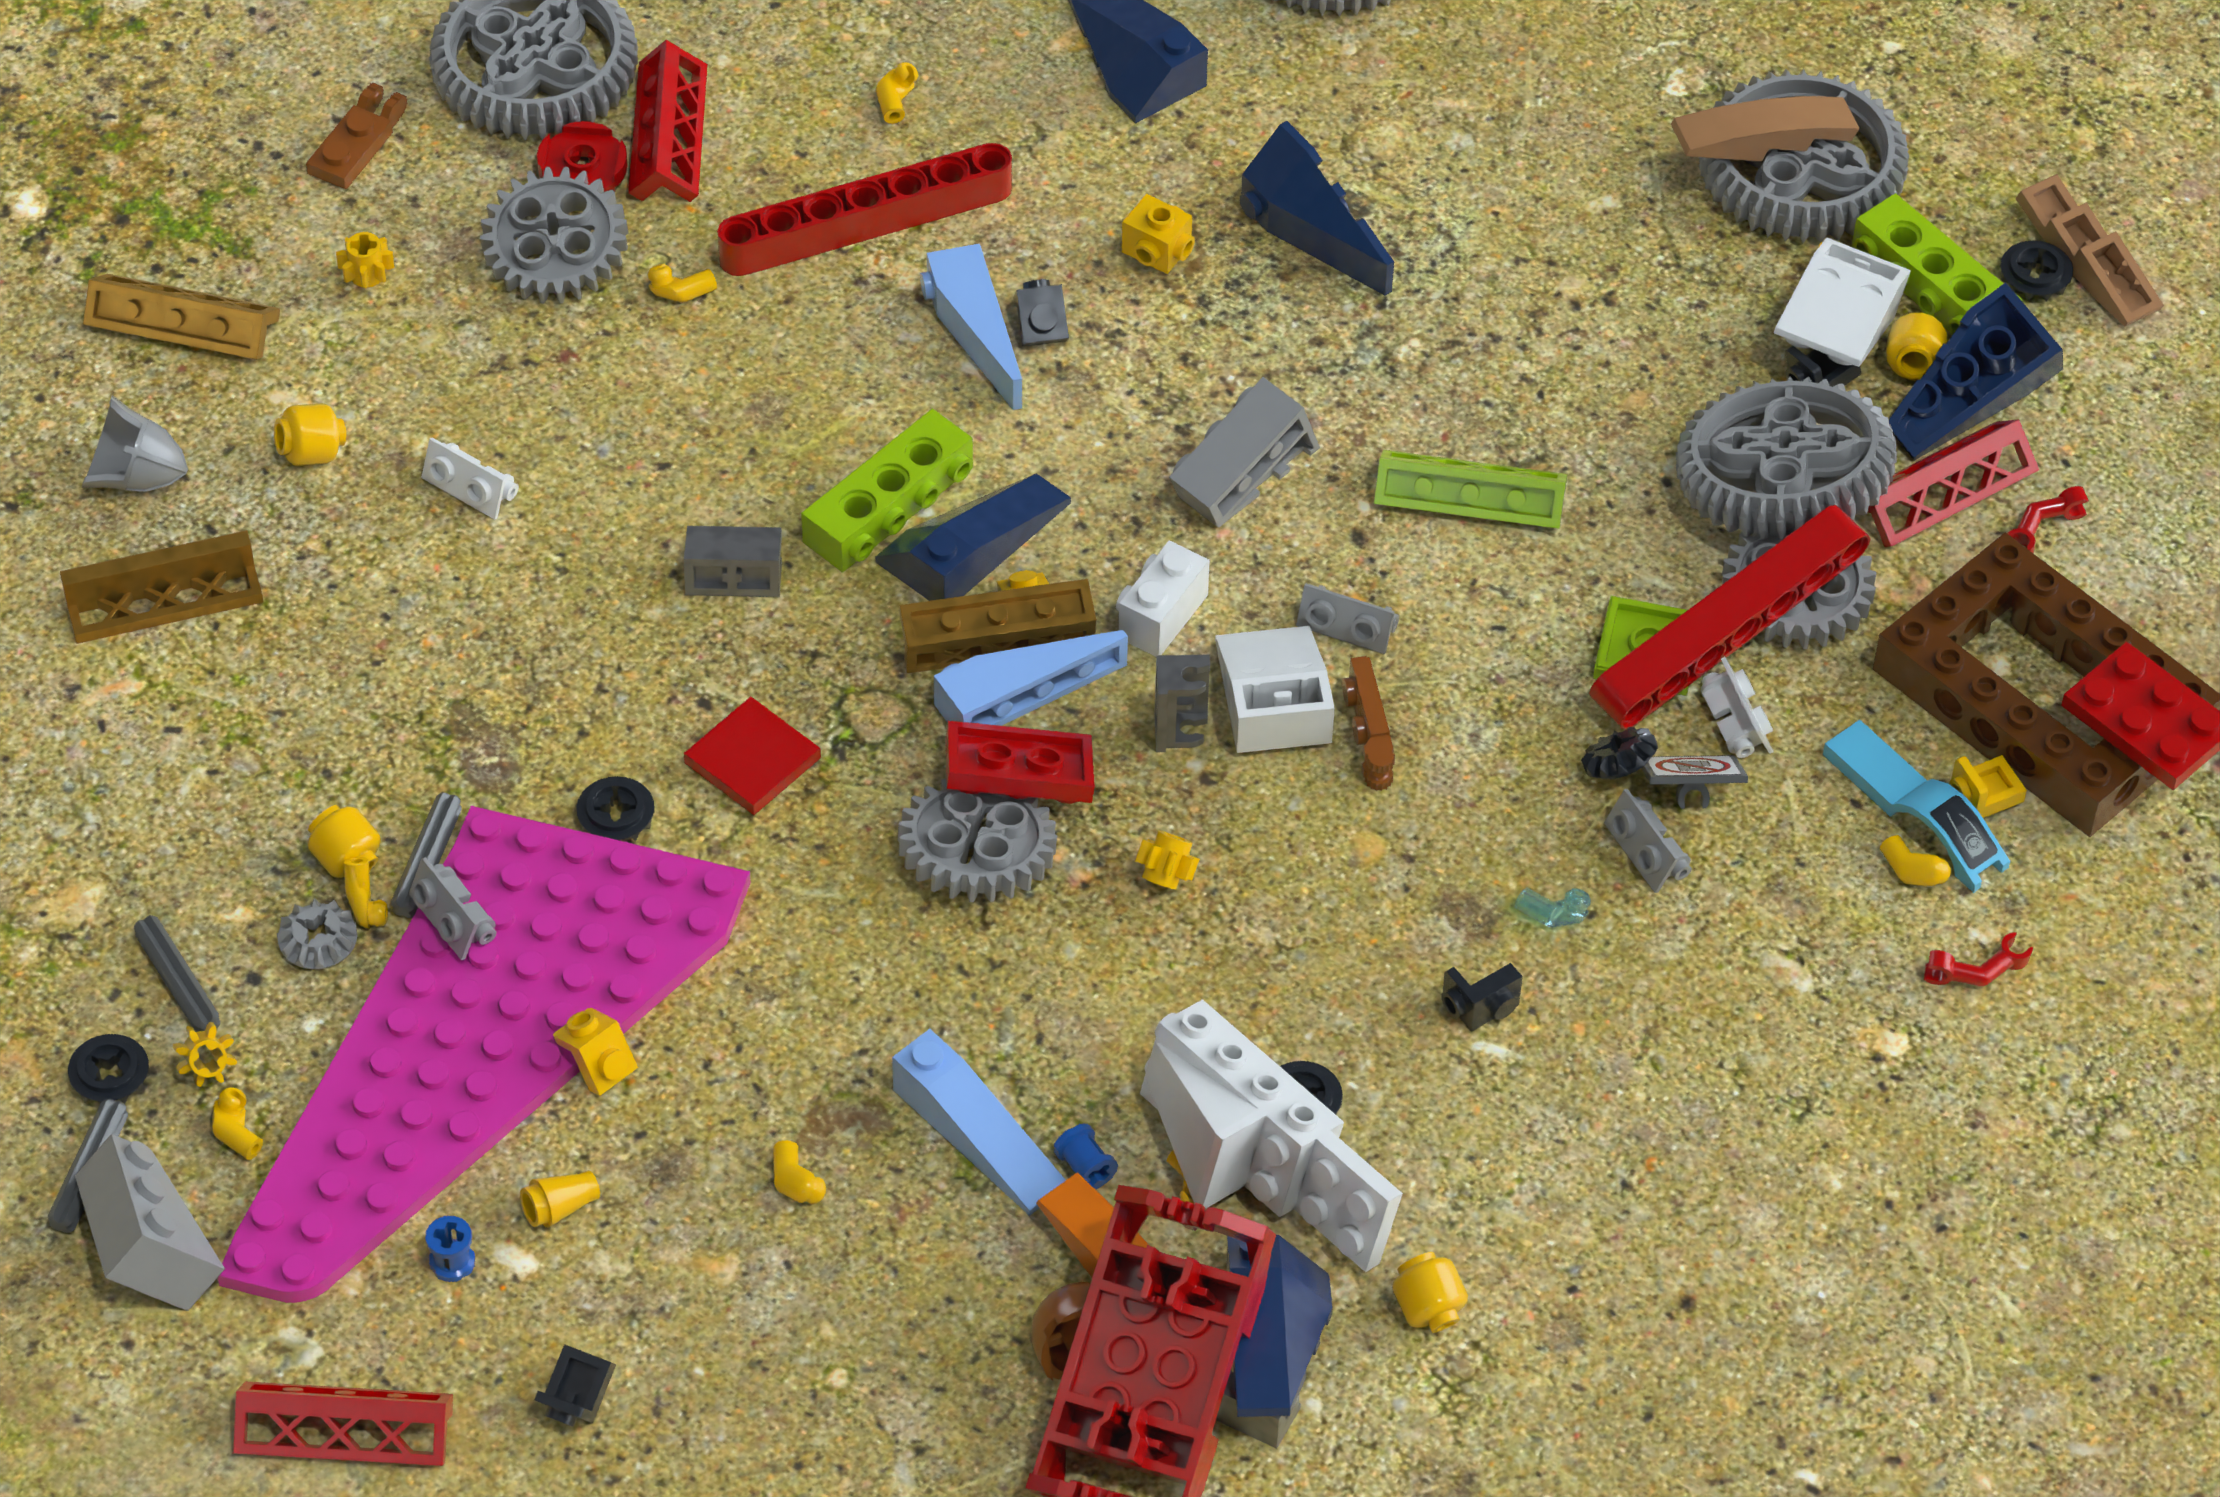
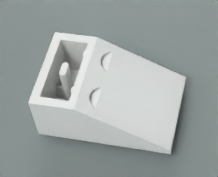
[1774,237,1911,367]
[1215,626,1335,753]

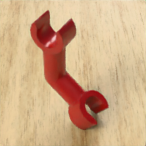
[2007,486,2089,553]
[1924,932,2033,987]

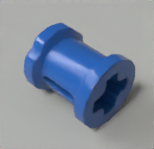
[1054,1124,1118,1189]
[425,1216,475,1282]

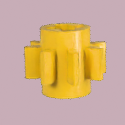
[336,232,395,288]
[1135,830,1200,889]
[173,1022,237,1087]

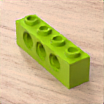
[1851,193,2022,335]
[801,408,973,573]

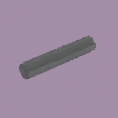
[391,792,462,918]
[134,915,220,1032]
[48,1099,128,1233]

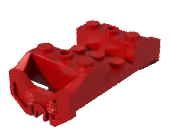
[1025,1185,1276,1497]

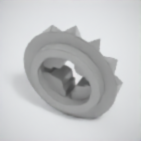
[277,898,357,969]

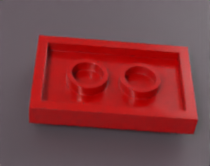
[2061,641,2220,790]
[946,720,1095,804]

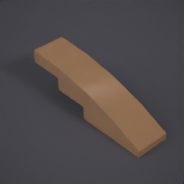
[1671,96,1860,161]
[2016,174,2164,326]

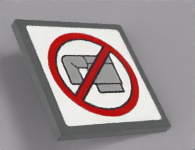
[1641,755,1748,809]

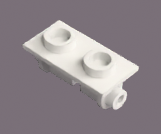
[421,438,519,520]
[1700,657,1774,758]

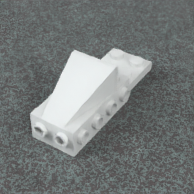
[1140,999,1403,1272]

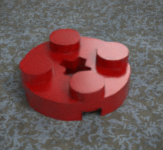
[537,121,628,192]

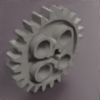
[480,167,629,304]
[1722,532,1876,649]
[898,779,1057,902]

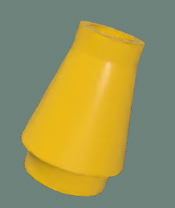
[520,1170,600,1228]

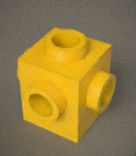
[1122,194,1195,274]

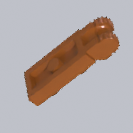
[306,82,408,189]
[1342,656,1395,791]

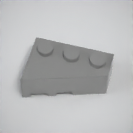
[1169,377,1320,528]
[75,1134,225,1311]

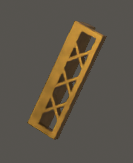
[83,273,280,359]
[60,530,264,644]
[899,579,1097,674]

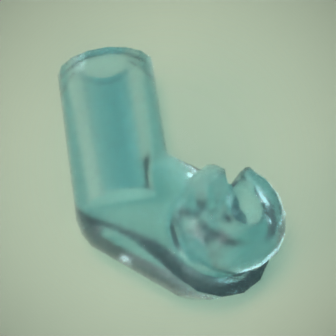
[1515,887,1591,928]

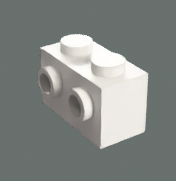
[1116,540,1210,657]

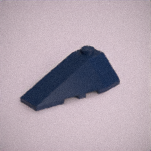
[1068,0,1208,124]
[1240,121,1394,296]
[1889,282,2063,461]
[875,473,1071,601]
[1227,1235,1333,1417]

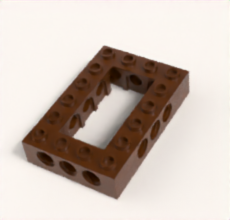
[1873,532,2220,837]

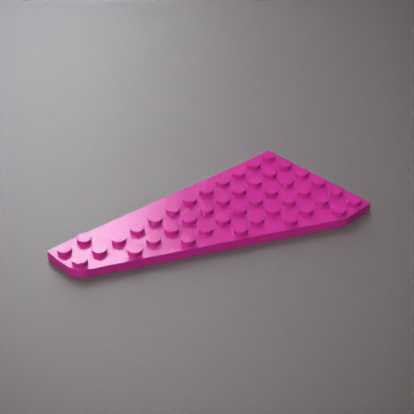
[218,806,751,1303]

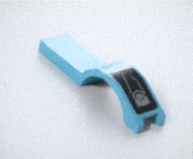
[1823,720,2010,893]

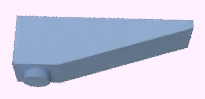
[920,243,1022,410]
[934,630,1128,726]
[892,1029,1066,1216]

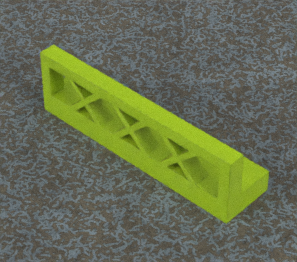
[1374,450,1568,529]

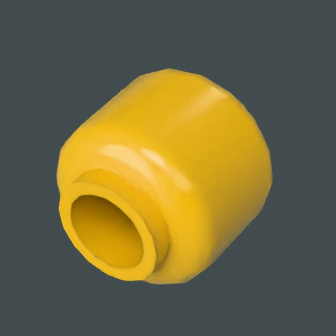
[1886,313,1947,380]
[274,403,346,466]
[308,805,381,878]
[1392,1252,1468,1333]

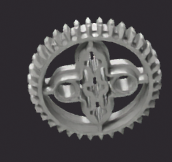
[429,0,638,141]
[1699,68,1909,243]
[1676,376,1897,541]

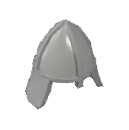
[82,395,188,492]

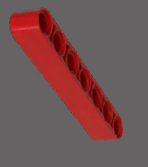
[717,143,1012,276]
[1589,505,1871,729]

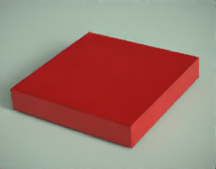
[684,696,821,815]

